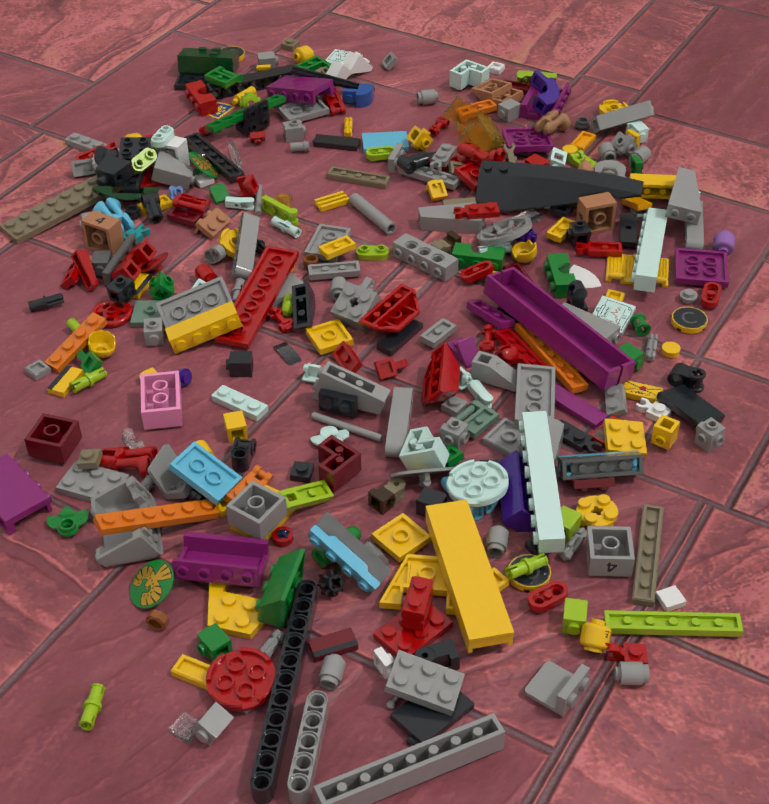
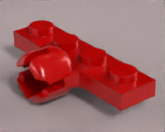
[494,328,547,366]

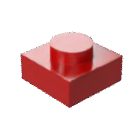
[250,131,266,144]

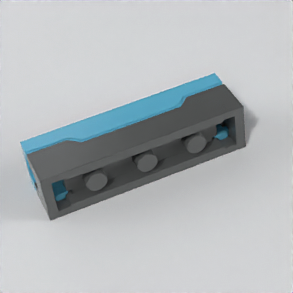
[557,450,644,480]
[307,512,393,594]

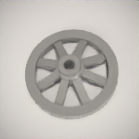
[477,216,533,246]

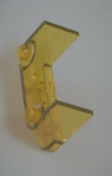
[442,96,506,152]

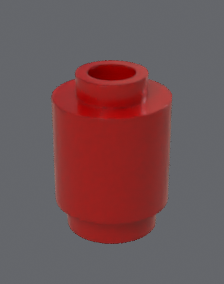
[195,264,218,282]

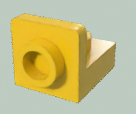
[425,179,448,201]

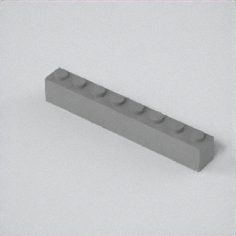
[313,713,505,804]

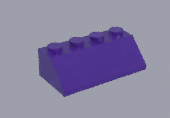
[498,450,536,532]

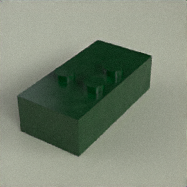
[177,47,239,73]

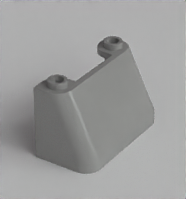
[90,476,163,567]

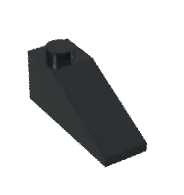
[292,282,316,331]

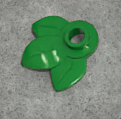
[47,506,89,537]

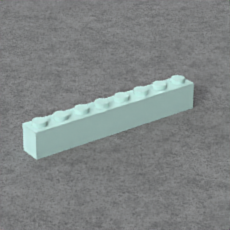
[631,207,667,293]
[518,411,565,553]

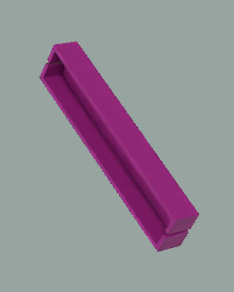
[483,267,636,391]

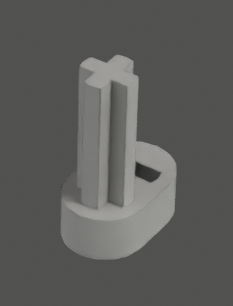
[204,245,226,264]

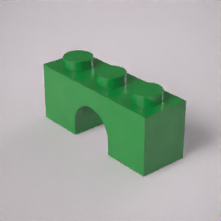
[452,242,506,273]
[543,253,576,299]

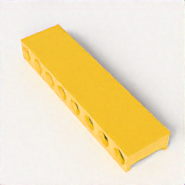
[425,499,514,653]

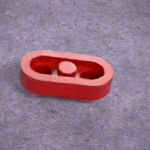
[460,261,494,284]
[700,282,722,309]
[528,581,568,613]

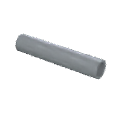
[349,193,396,235]

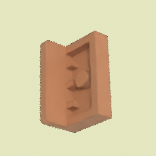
[194,207,232,240]

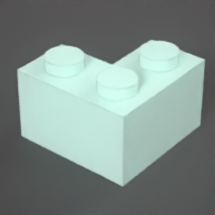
[449,59,490,90]
[399,426,450,471]

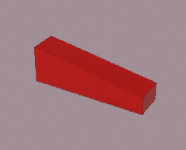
[71,250,99,291]

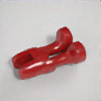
[457,142,505,162]
[99,446,158,478]

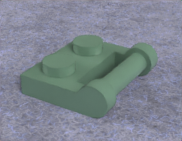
[453,400,499,439]

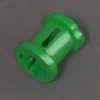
[630,313,651,337]

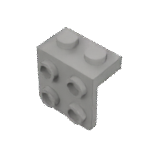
[148,444,193,500]
[525,661,591,717]

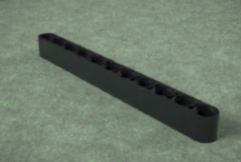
[250,579,318,804]

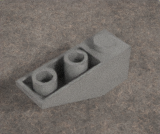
[471,351,517,392]

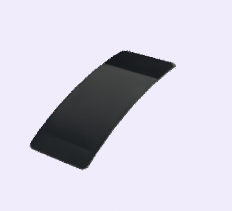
[273,342,302,365]

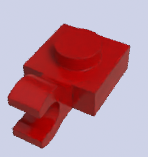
[374,357,408,380]
[606,642,648,664]

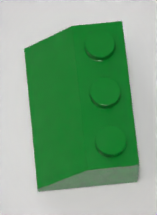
[255,549,305,628]

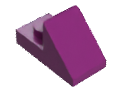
[447,336,478,369]

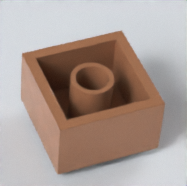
[576,192,617,234]
[81,210,124,257]

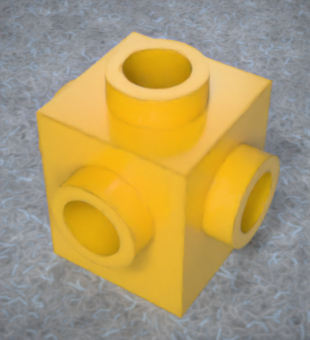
[406,125,434,151]

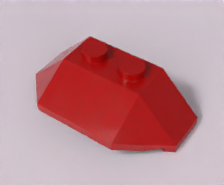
[359,284,420,334]
[421,343,460,405]

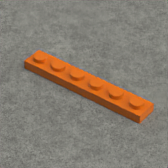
[514,323,589,394]
[93,499,220,536]

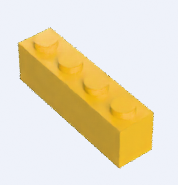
[630,173,676,199]
[165,301,243,354]

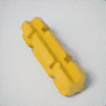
[344,117,352,137]

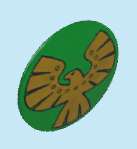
[189,151,219,179]
[130,560,174,609]

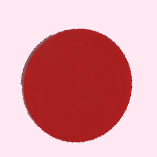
[206,647,276,712]

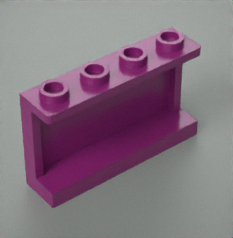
[266,75,335,105]
[520,82,571,120]
[0,454,52,536]
[172,531,270,587]

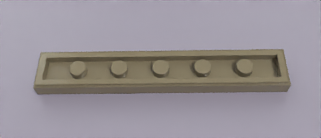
[631,504,664,607]

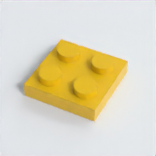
[306,319,354,355]
[603,418,647,458]
[371,513,431,563]

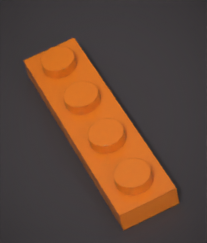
[44,312,108,374]

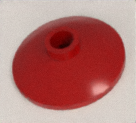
[140,252,168,273]

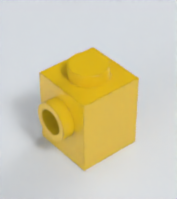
[651,414,680,450]

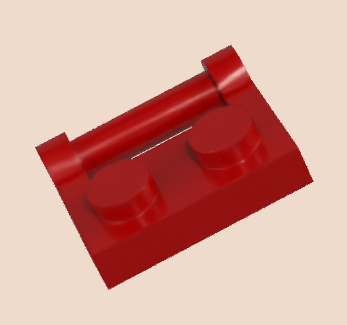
[172,193,211,214]

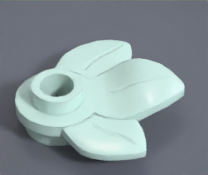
[310,426,349,446]

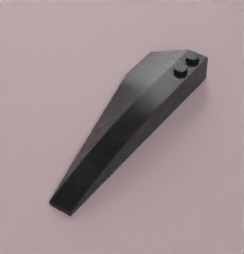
[475,160,644,213]

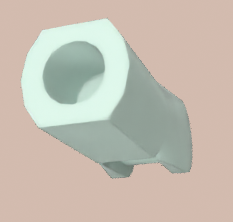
[225,196,255,211]
[468,380,493,409]

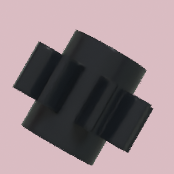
[317,569,345,597]

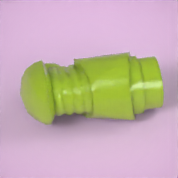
[281,293,293,317]

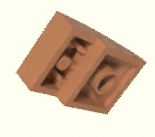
[471,78,524,110]

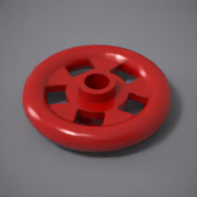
[91,299,133,328]

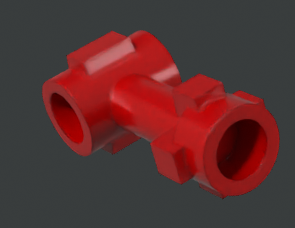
[429,116,450,137]
[269,306,294,334]
[479,324,495,352]

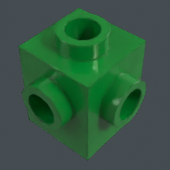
[149,272,175,300]

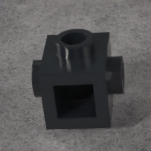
[566,221,592,248]
[106,275,137,306]

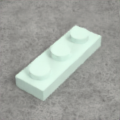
[211,385,269,422]

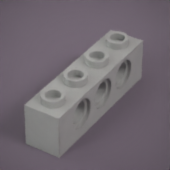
[393,233,458,282]

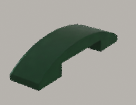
[92,186,159,202]

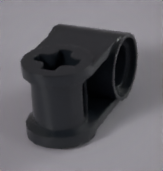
[667,363,706,393]
[231,437,257,473]

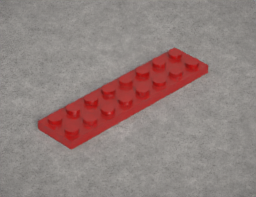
[214,246,299,349]

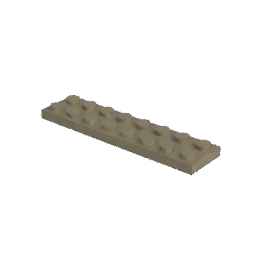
[0,175,124,244]

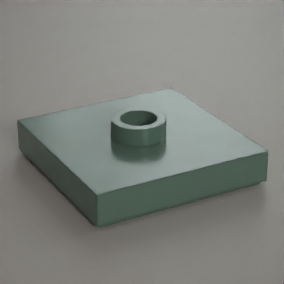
[130,300,165,328]

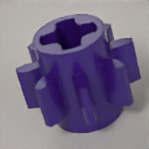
[516,228,537,244]

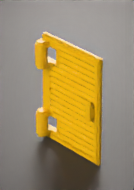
[605,254,669,288]

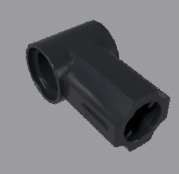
[397,151,430,174]
[141,192,164,224]

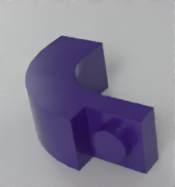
[529,70,560,116]

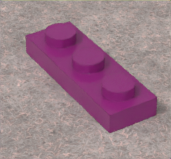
[466,299,515,330]

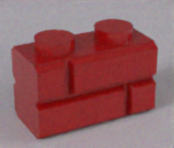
[401,576,434,631]

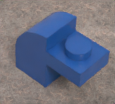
[342,83,374,108]

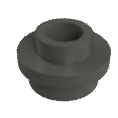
[575,117,590,130]

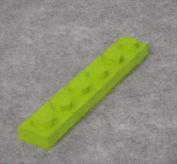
[603,610,743,637]

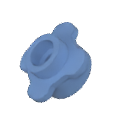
[168,186,183,201]

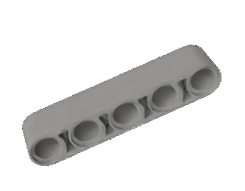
[684,200,704,250]
[232,212,260,281]
[385,387,413,458]
[287,690,329,804]

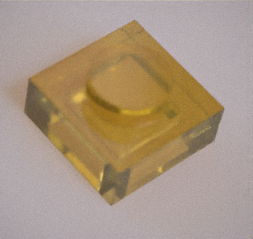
[275,193,292,207]

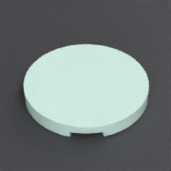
[446,460,509,507]

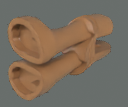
[535,110,571,135]

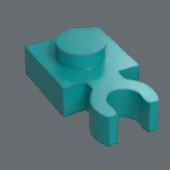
[123,224,151,243]

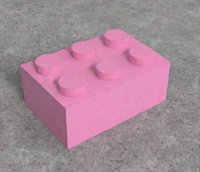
[141,371,183,430]

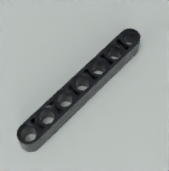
[206,64,298,100]

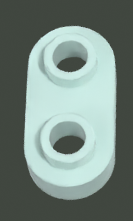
[151,125,175,148]

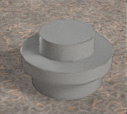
[680,289,698,304]

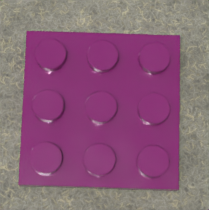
[502,127,554,154]
[675,248,729,288]

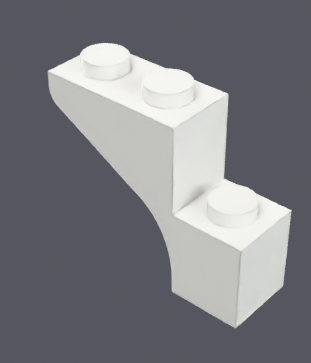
[326,51,373,79]

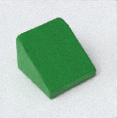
[209,183,230,204]

